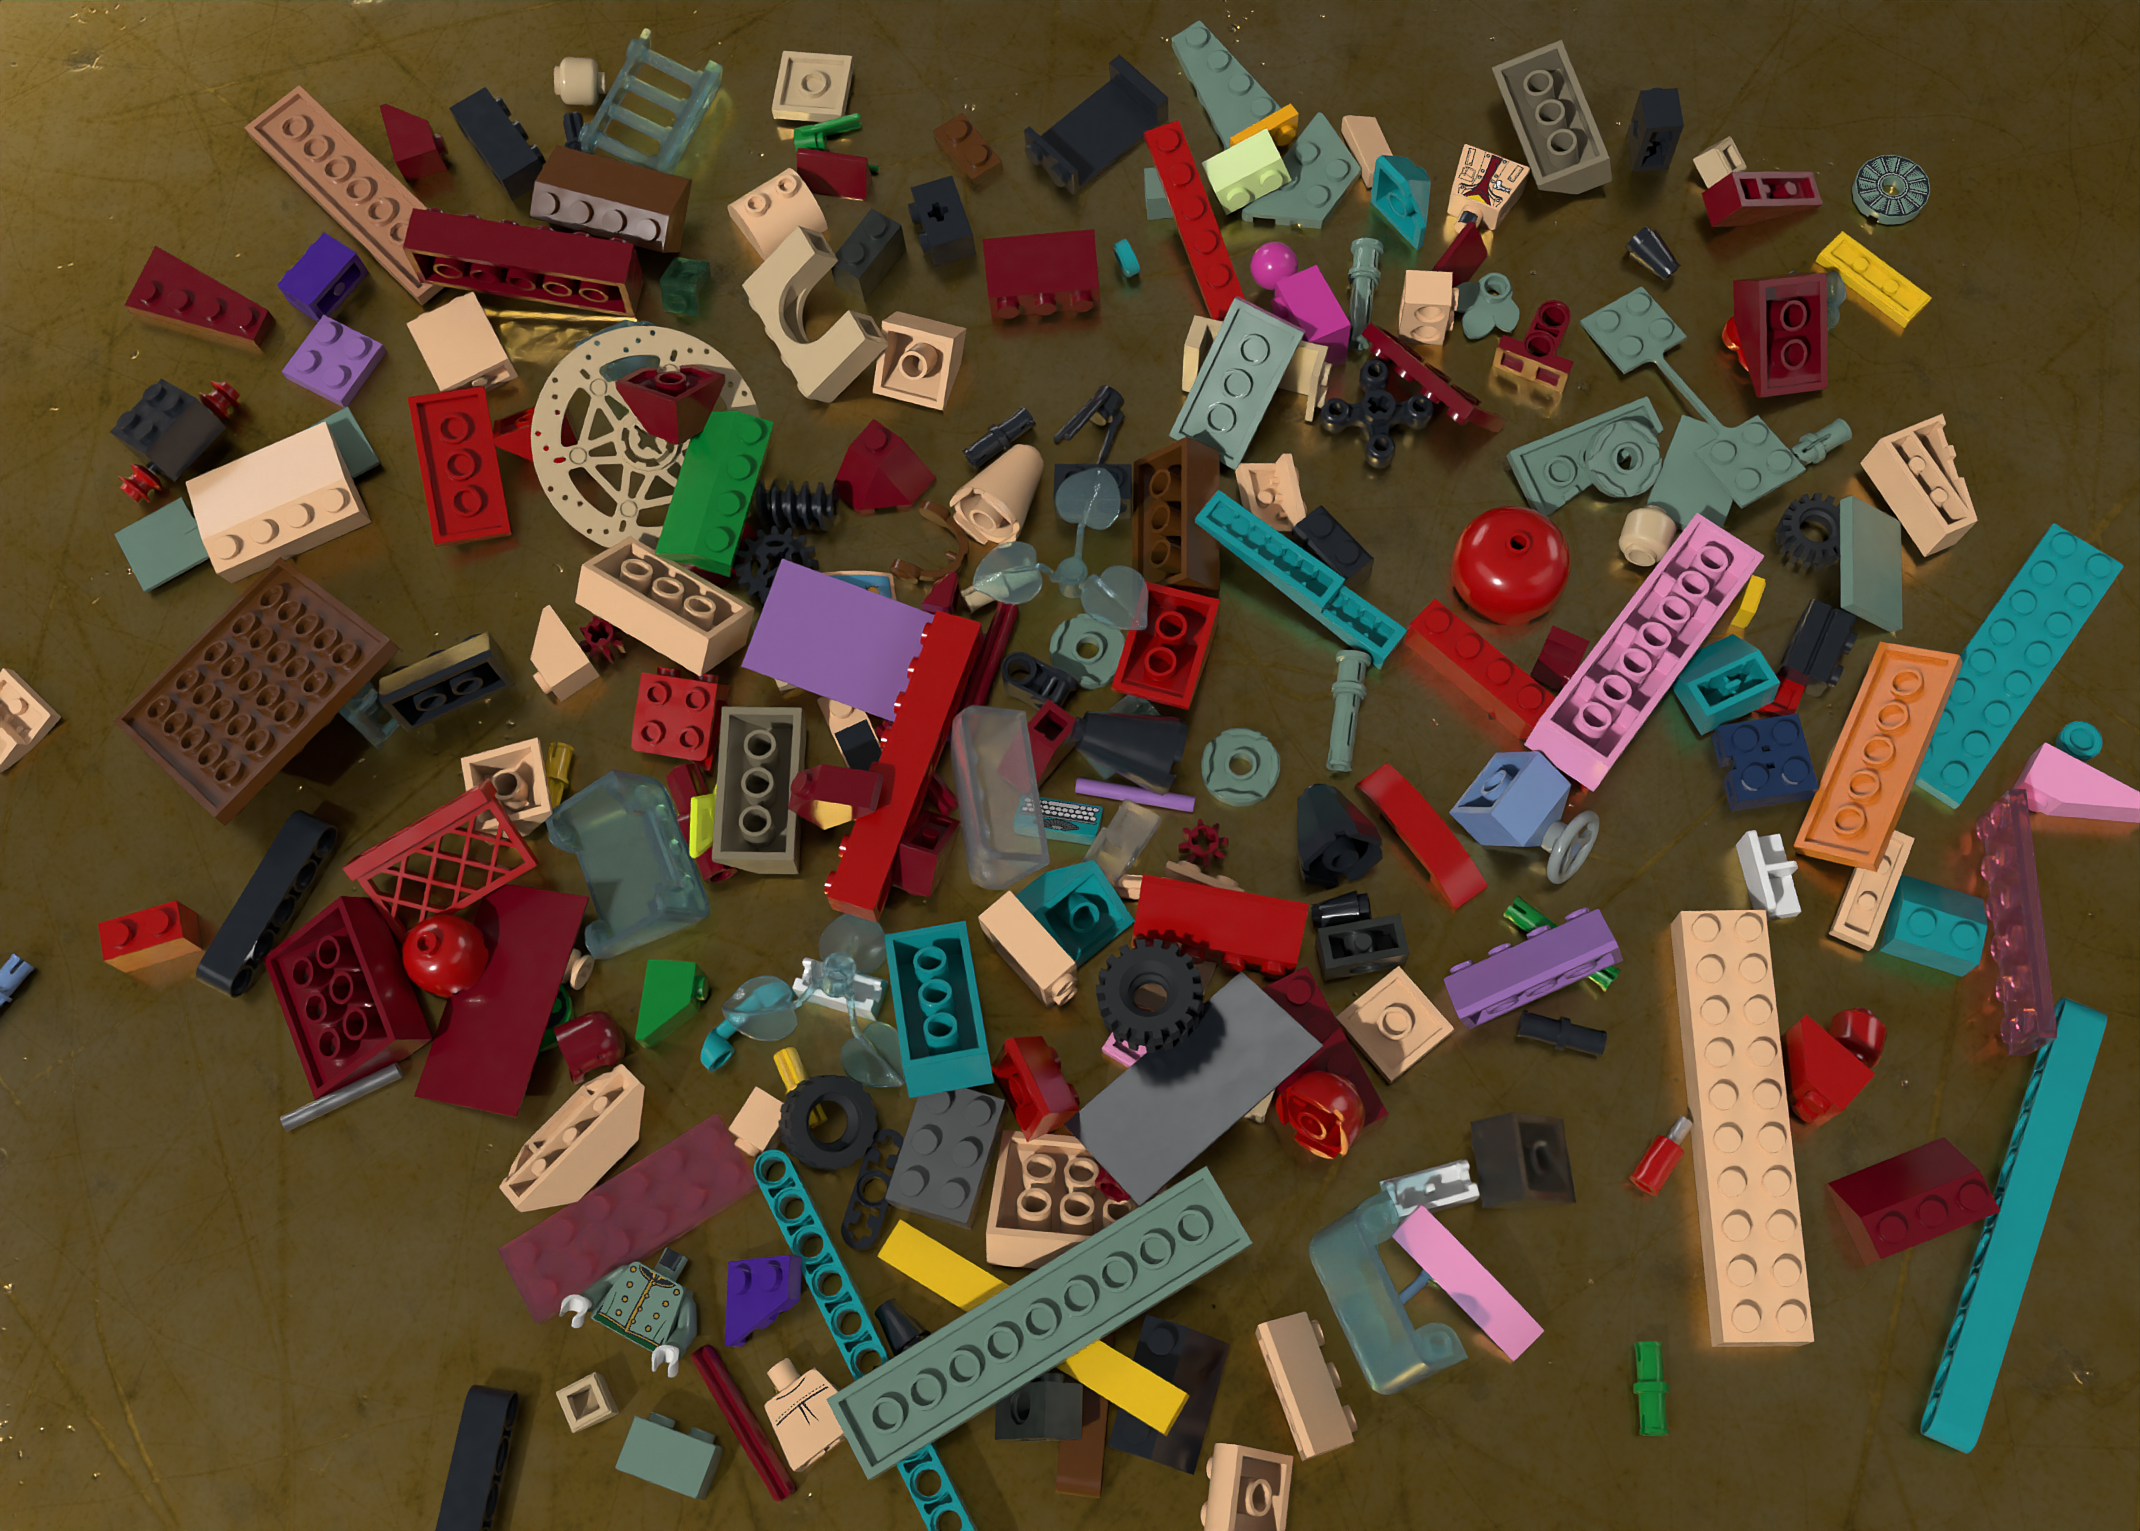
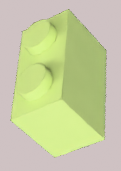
[1201,128,1292,215]

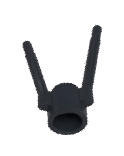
[1053,385,1125,464]

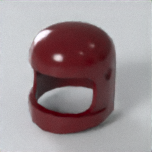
[554,1011,626,1085]

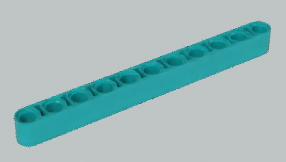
[1920,997,2107,1454]
[754,1149,978,1531]

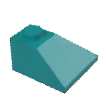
[1015,860,1135,968]

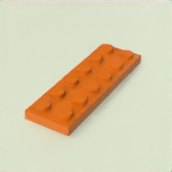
[1793,642,1963,872]

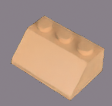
[1255,1311,1358,1461]

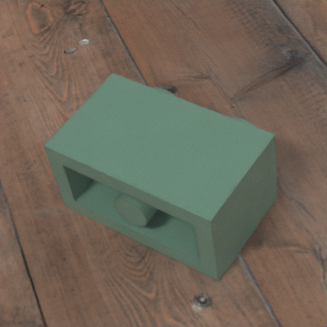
[615,1412,725,1500]

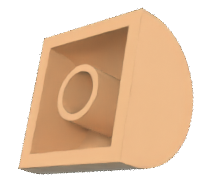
[728,168,828,261]
[1201,1443,1293,1531]

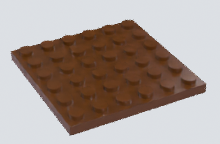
[113,557,400,826]

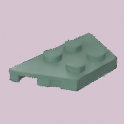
[1242,112,1362,229]

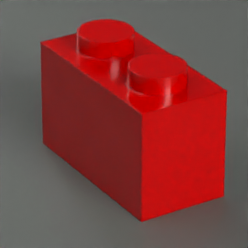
[98,900,203,973]

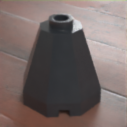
[1297,784,1383,888]

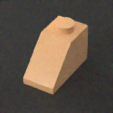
[530,605,600,702]

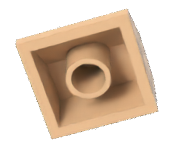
[872,311,967,410]
[461,738,553,845]

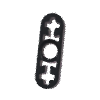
[841,1129,904,1252]

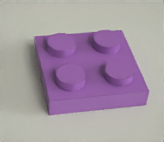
[282,315,387,408]

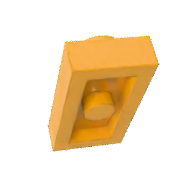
[1230,103,1299,147]

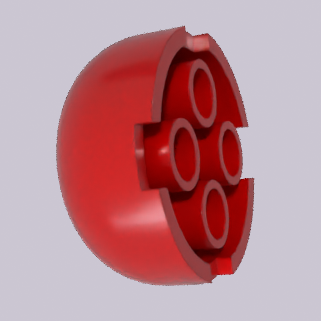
[1450,506,1571,626]

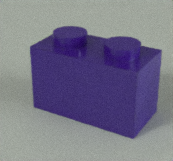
[277,233,369,322]

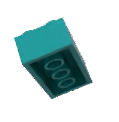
[884,921,994,1098]

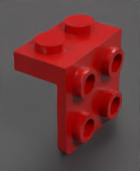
[631,667,730,761]

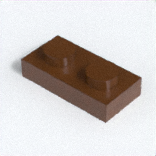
[933,112,1003,188]

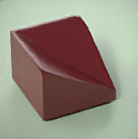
[921,572,962,616]

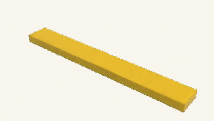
[877,1219,1189,1436]

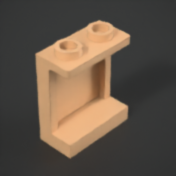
[406,292,519,392]

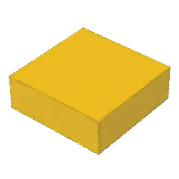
[1731,575,1766,629]

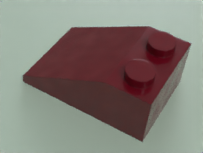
[1733,272,1828,398]

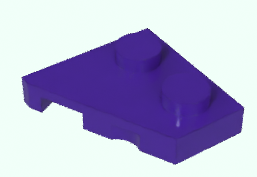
[725,1255,802,1347]

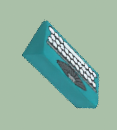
[1017,795,1104,846]

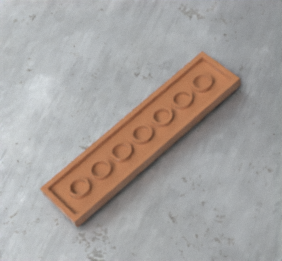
[244,85,445,305]

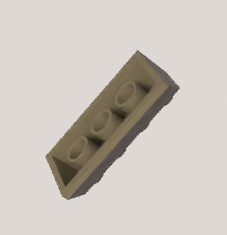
[1492,40,1612,195]
[712,707,807,874]

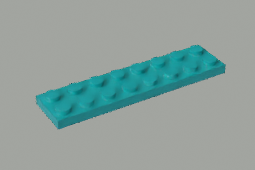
[1914,523,2124,809]

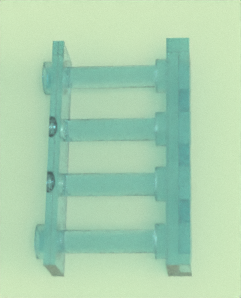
[578,28,723,174]

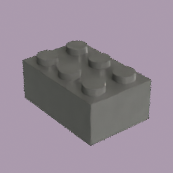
[885,1088,1009,1230]

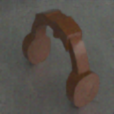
[890,500,969,584]

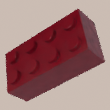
[1262,966,1389,1162]

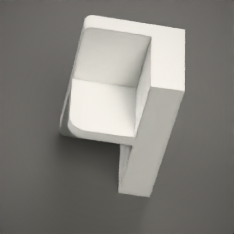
[1736,830,1801,921]

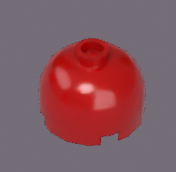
[402,914,489,998]
[1276,1071,1365,1159]

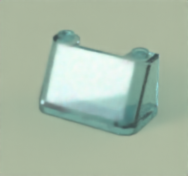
[545,769,710,960]
[1308,1190,1468,1395]

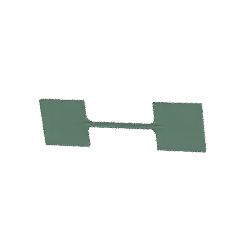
[1580,286,1806,509]
[114,406,381,593]

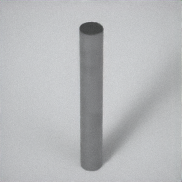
[280,1062,403,1132]

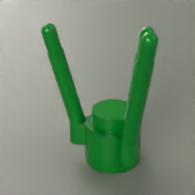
[794,113,879,172]

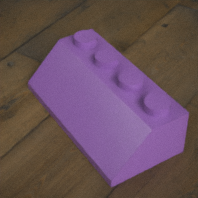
[1443,907,1623,1029]

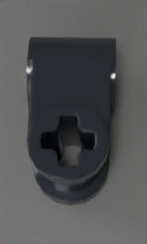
[1001,652,1079,711]

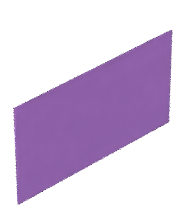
[741,559,987,742]

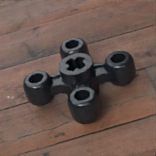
[1320,359,1435,468]

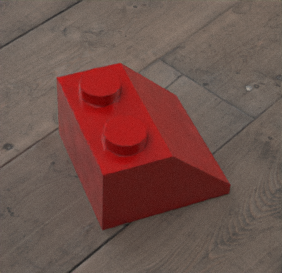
[1780,1014,1875,1127]
[991,1036,1080,1142]

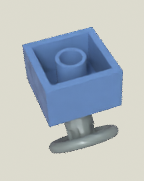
[1449,751,1600,884]

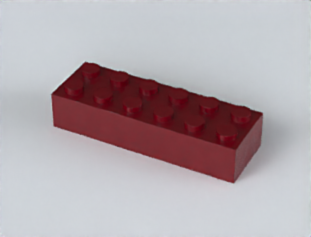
[403,208,644,318]

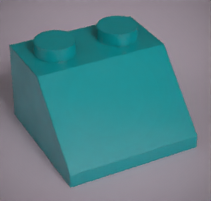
[1879,874,1988,977]

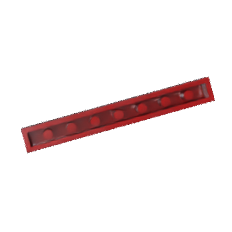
[824,610,984,923]

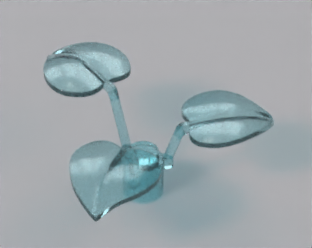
[973,467,1148,630]
[722,913,906,1087]

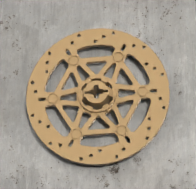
[531,326,760,551]

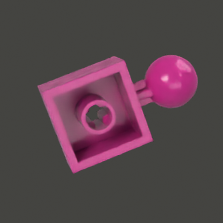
[1250,242,1351,369]

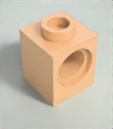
[728,1087,784,1158]

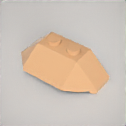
[499,1064,645,1212]

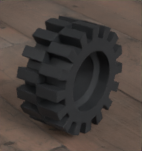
[1775,493,1840,570]

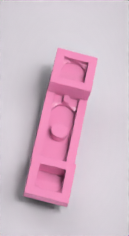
[1390,1204,1544,1362]

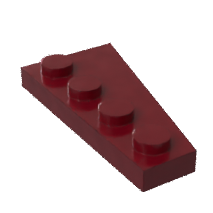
[124,246,274,348]
[1361,322,1507,433]

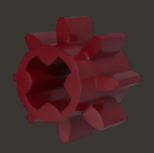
[578,616,629,664]
[1178,819,1229,872]

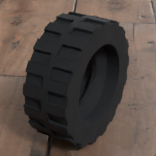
[778,1075,878,1169]

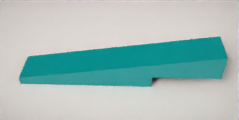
[1195,490,1407,670]

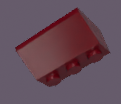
[982,229,1100,319]
[1825,1137,2001,1266]

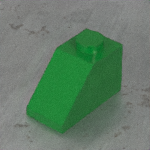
[635,959,709,1049]

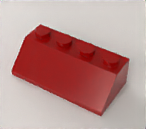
[1131,874,1309,979]

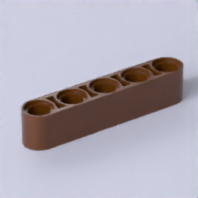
[1056,1330,1116,1498]

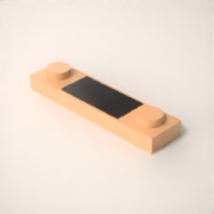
[817,696,883,771]

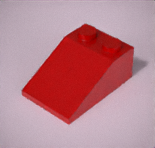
[1111,581,1220,710]

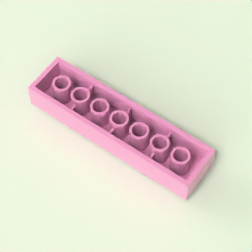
[1524,513,1765,792]

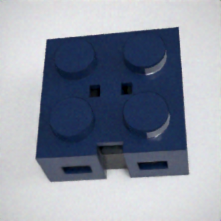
[1711,713,1819,812]

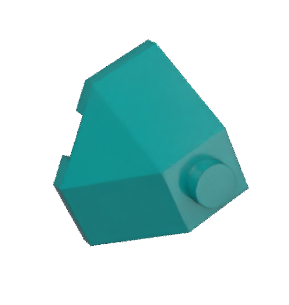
[1370,155,1431,250]

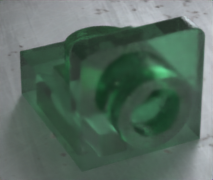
[660,257,711,316]

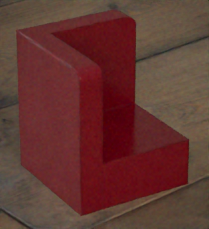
[1530,625,1590,693]

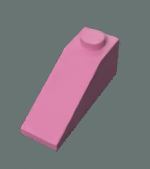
[2010,742,2140,823]

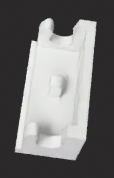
[792,957,889,1021]
[1380,1159,1480,1224]

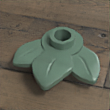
[1455,273,1520,339]

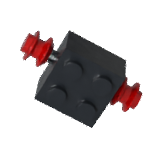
[110,378,241,503]

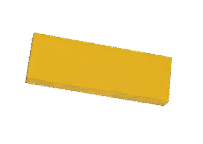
[1816,231,1932,328]

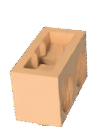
[1398,270,1459,345]

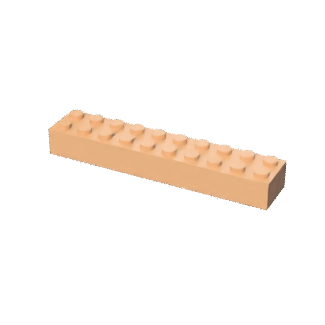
[1670,910,1814,1347]

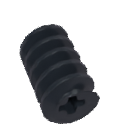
[756,478,839,531]

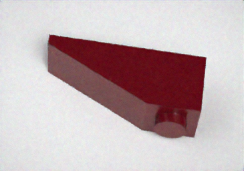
[1701,171,1823,227]

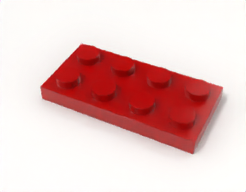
[407,386,512,547]

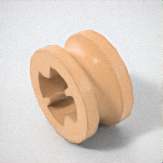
[562,948,594,990]

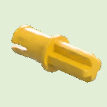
[545,742,574,821]
[774,1047,828,1128]

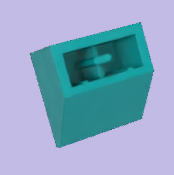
[1671,634,1780,735]

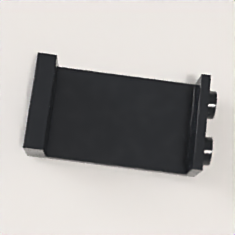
[1024,54,1168,195]

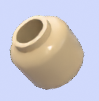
[554,57,606,106]
[1618,505,1676,566]

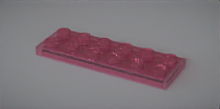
[1977,789,2058,1056]
[497,1113,760,1325]

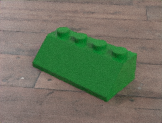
[655,411,774,577]

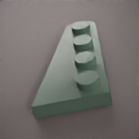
[1172,20,1282,151]
[1506,396,1664,517]

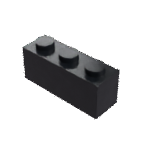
[449,87,546,201]

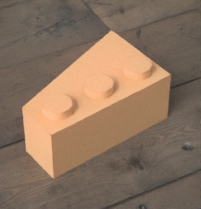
[1860,413,1978,557]

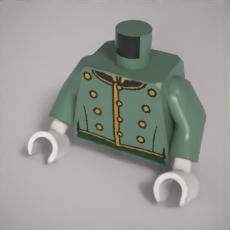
[559,1247,697,1378]

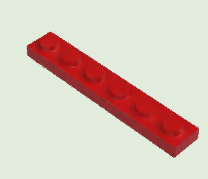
[1144,120,1245,322]

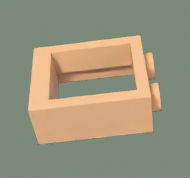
[978,890,1079,1010]

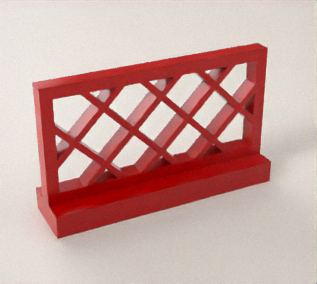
[343,778,539,944]

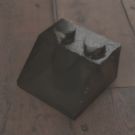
[1470,1112,1576,1209]

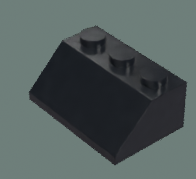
[379,632,515,732]
[1108,1314,1230,1475]

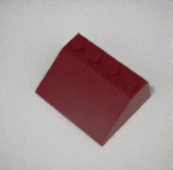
[263,896,432,1100]

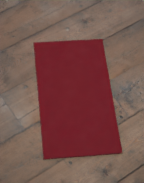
[414,884,590,1117]

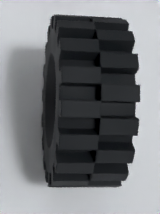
[1096,939,1204,1053]

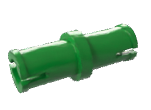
[1633,1341,1670,1436]

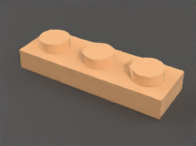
[1829,830,1915,951]

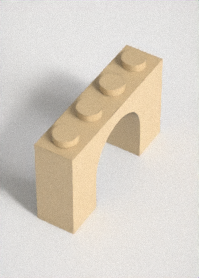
[742,225,889,403]

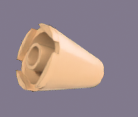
[950,444,1044,549]

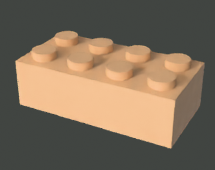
[575,536,754,676]

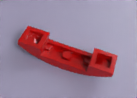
[1355,763,1488,911]

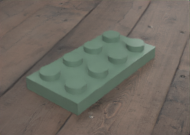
[1169,296,1306,470]

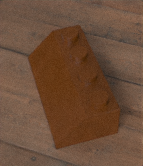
[529,145,692,253]
[1132,436,1220,602]

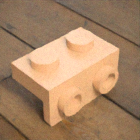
[1235,453,1307,538]

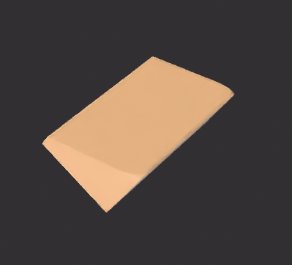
[1341,115,1393,188]

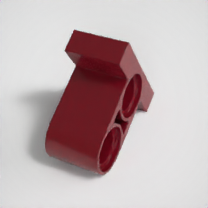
[1492,300,1574,393]

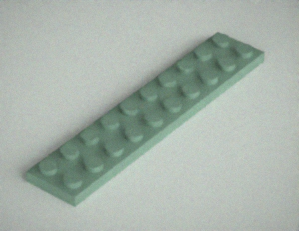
[826,1166,1254,1480]

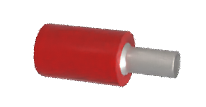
[1629,1116,1693,1196]

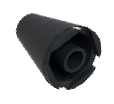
[1070,711,1187,796]

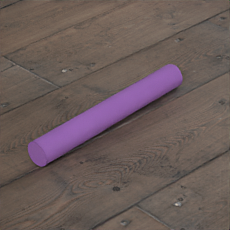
[1075,777,1196,812]

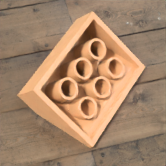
[186,421,372,583]
[986,1130,1167,1269]

